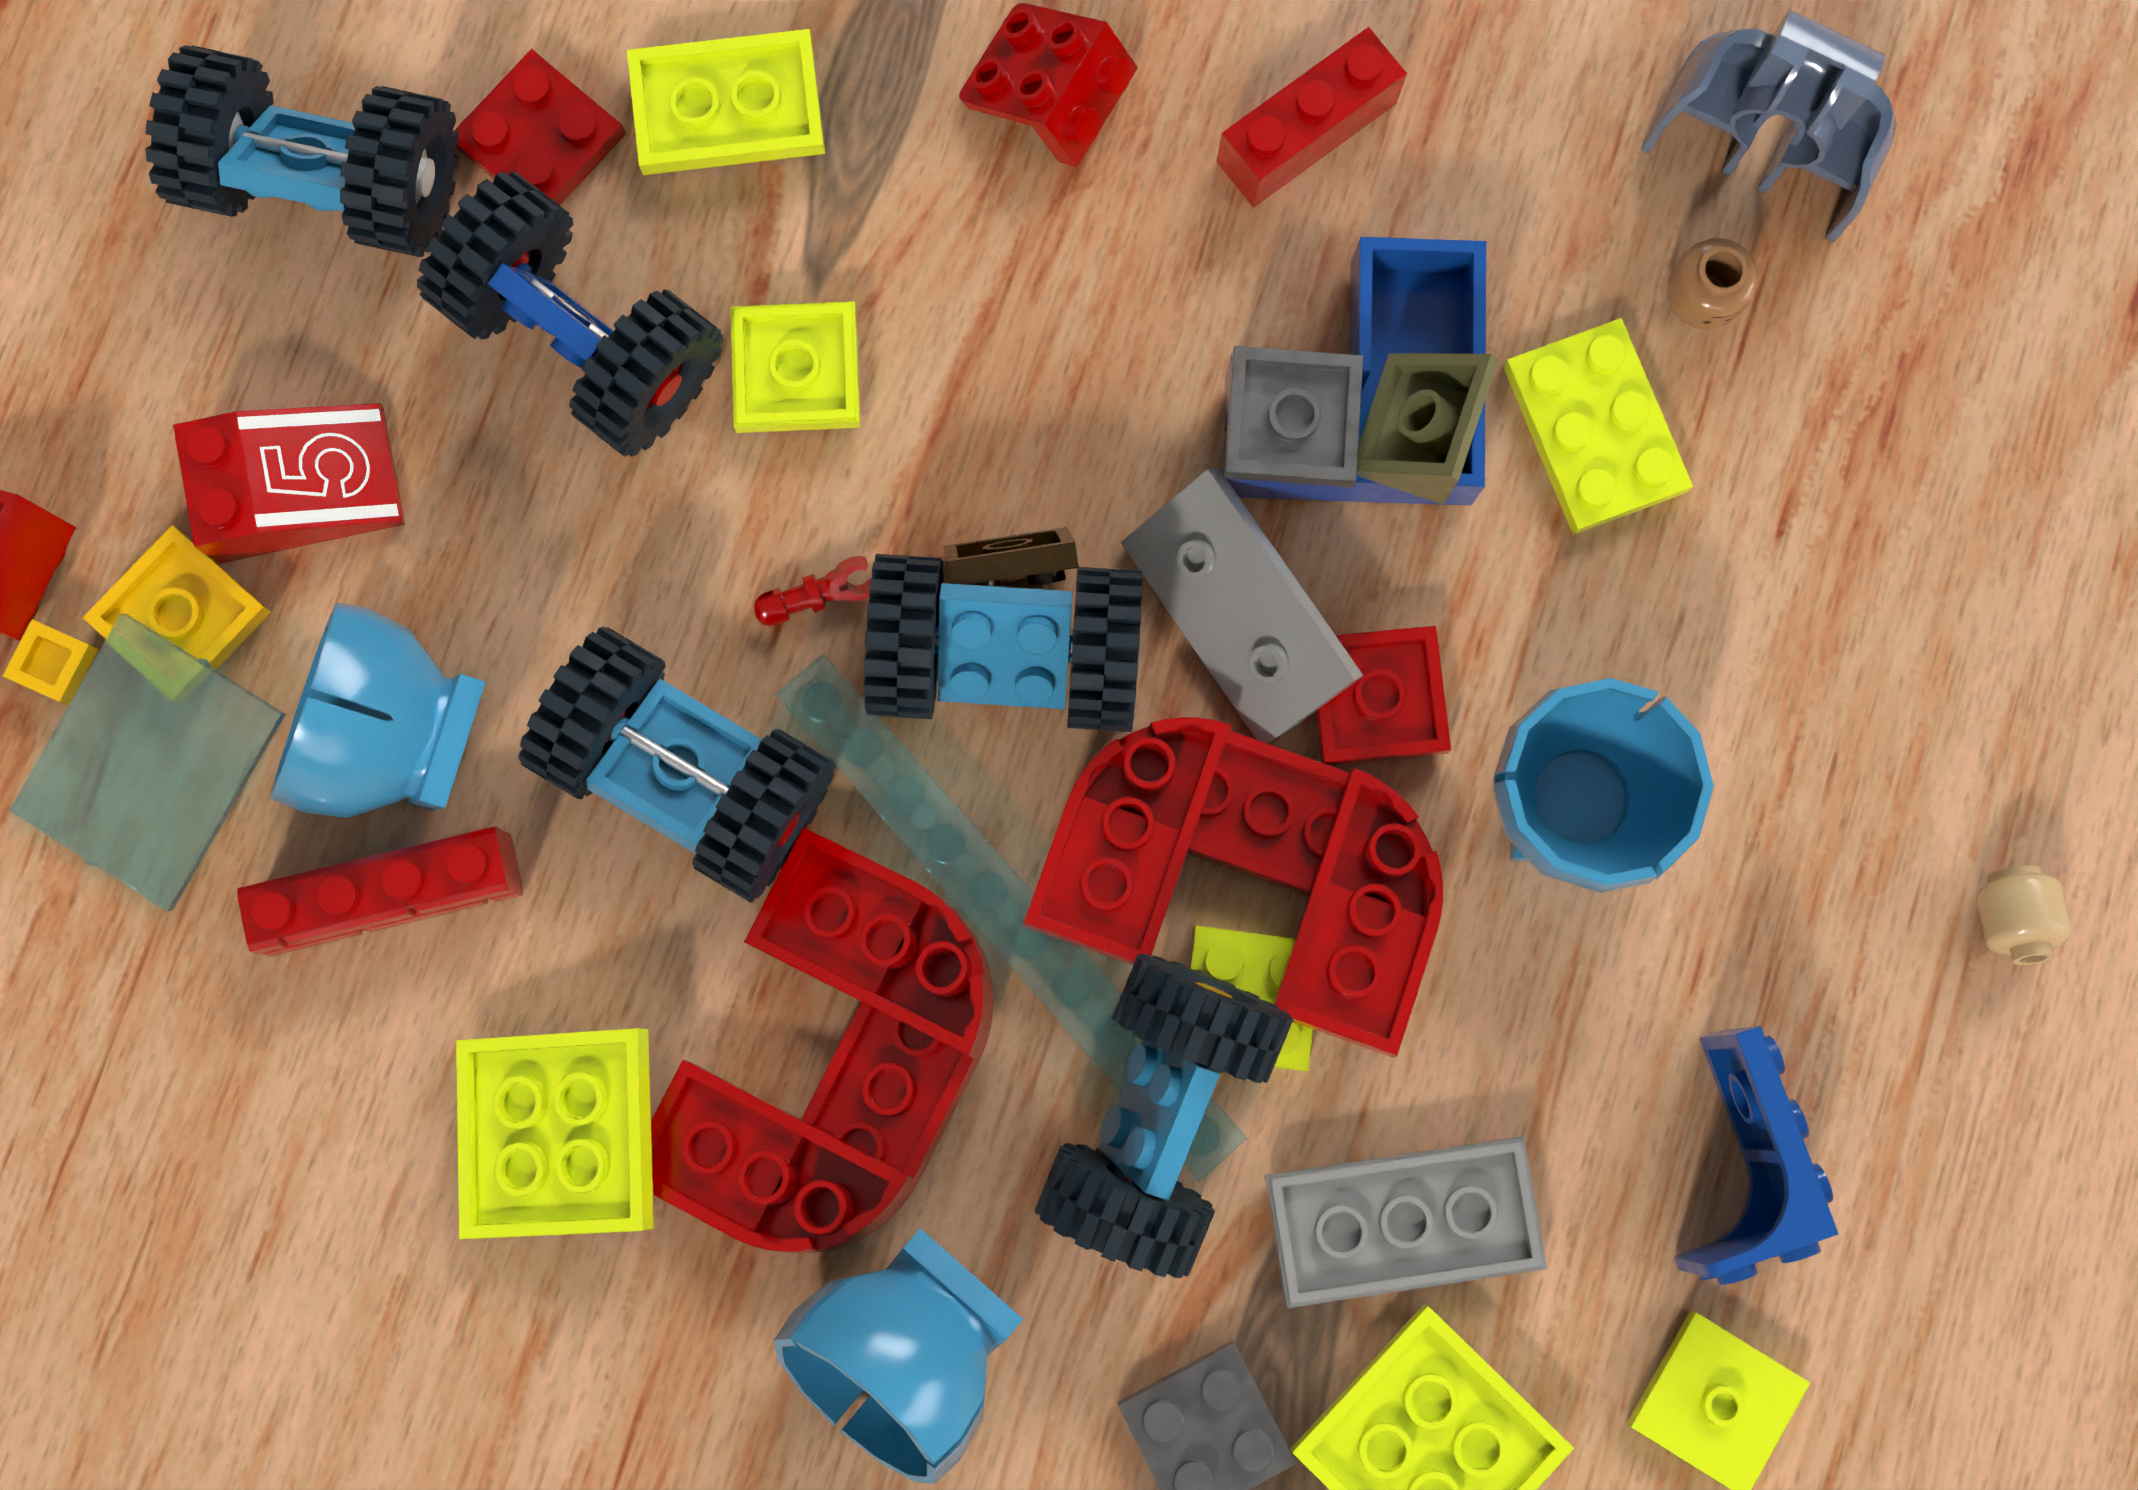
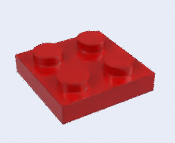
[454,48,626,205]
[1316,625,1451,765]

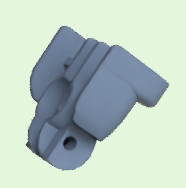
[1641,9,1897,242]

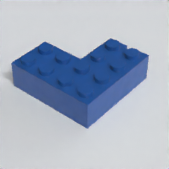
[1223,237,1487,506]

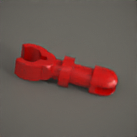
[754,556,870,626]

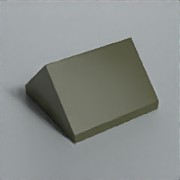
[1356,353,1498,505]

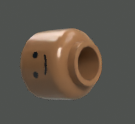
[1667,238,1758,330]

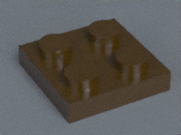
[944,527,1079,587]

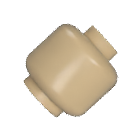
[1976,865,2072,965]

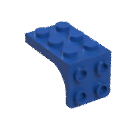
[1674,1026,1839,1285]

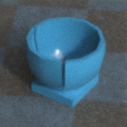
[270,602,486,818]
[1493,678,1714,893]
[774,1228,1023,1484]

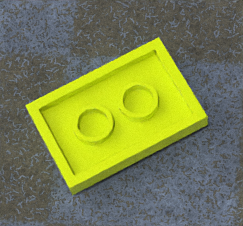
[627,29,825,175]
[1503,318,1693,535]

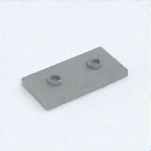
[1120,466,1363,744]
[1265,1137,1547,1308]

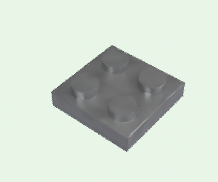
[1224,346,1363,488]
[1117,1341,1297,1490]

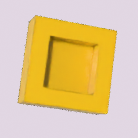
[2,619,99,706]

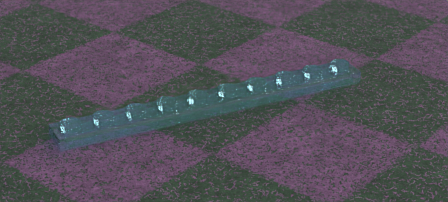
[775,653,1248,1182]

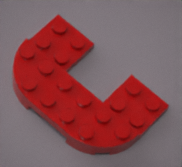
[1023,717,1443,1058]
[651,827,993,1253]

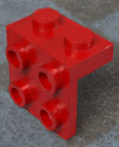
[959,3,1138,167]

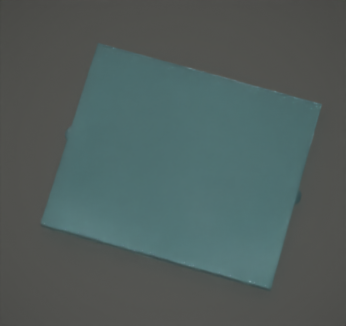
[9,614,286,911]

